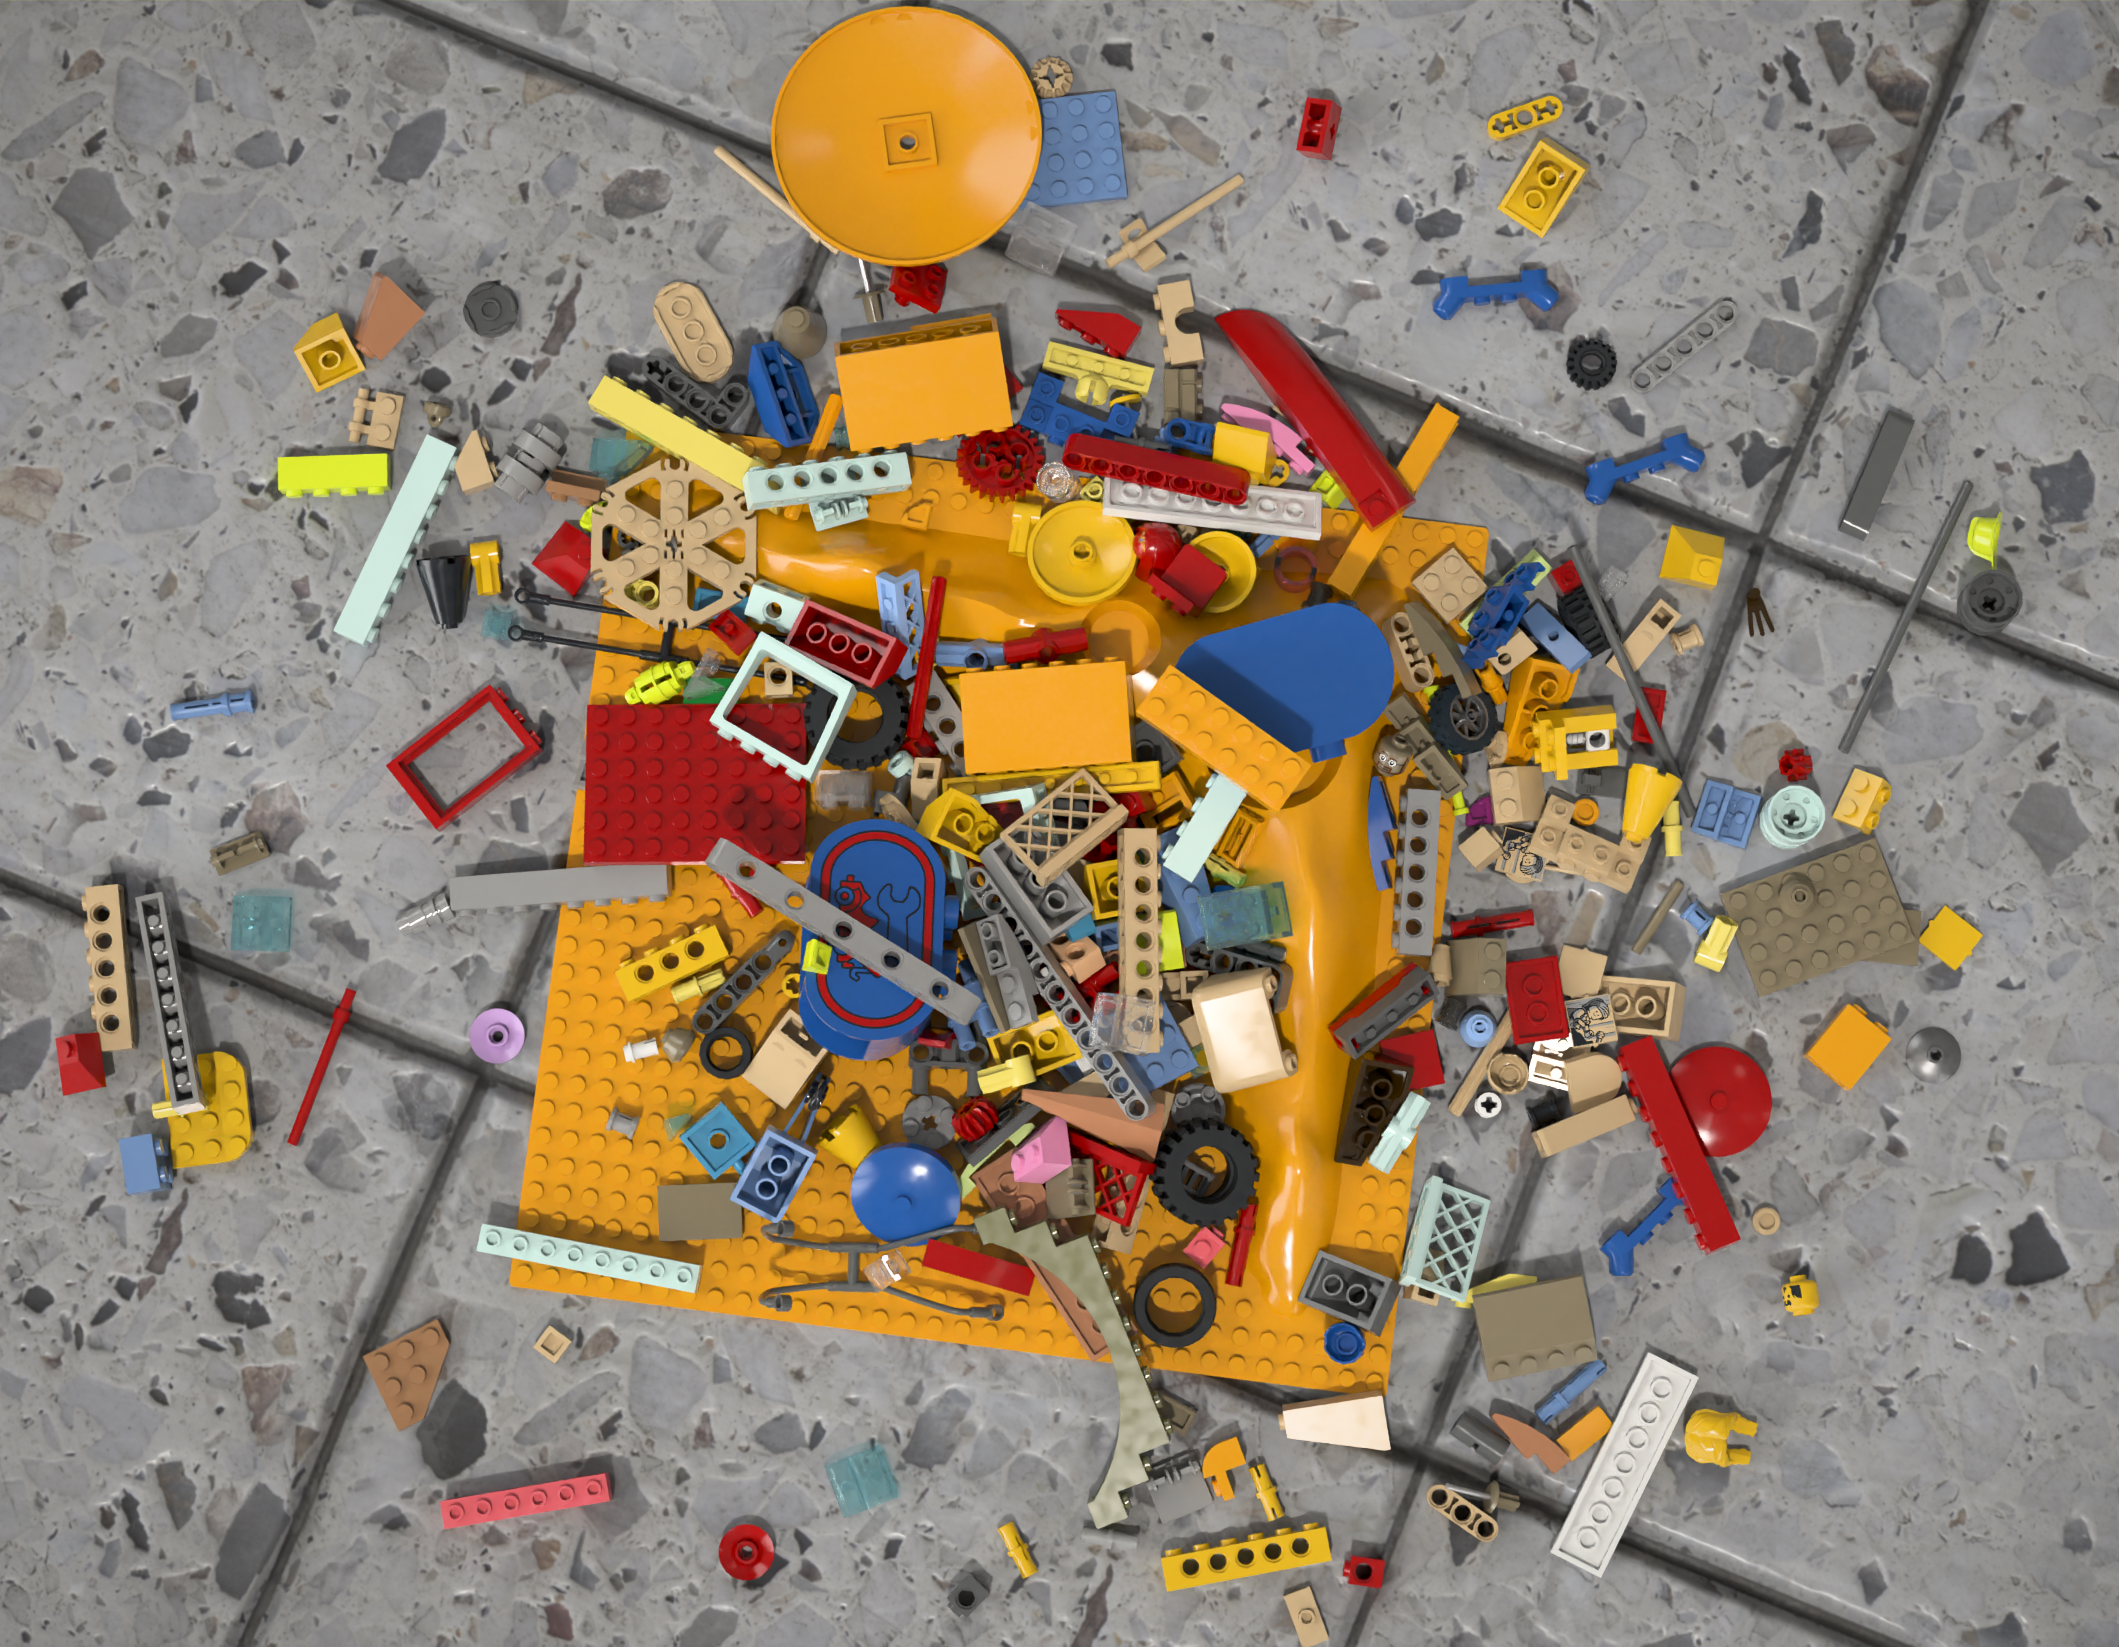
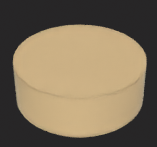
[1751,1207,1780,1235]

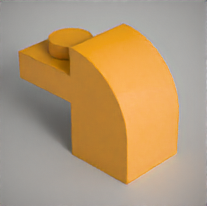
[1202,1436,1246,1501]

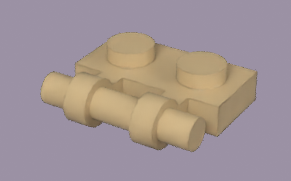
[348,388,405,451]

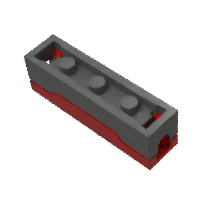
[1328,962,1440,1060]

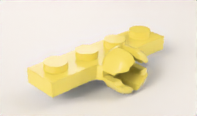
[1042,341,1154,406]

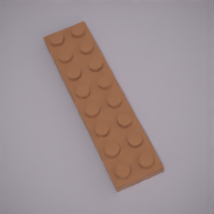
[971,1146,1139,1363]

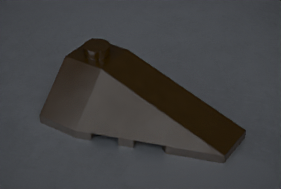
[1334,1050,1415,1166]

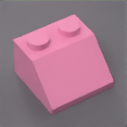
[1011,1116,1072,1184]

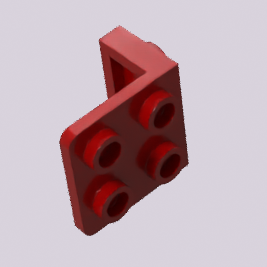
[1146,544,1228,618]

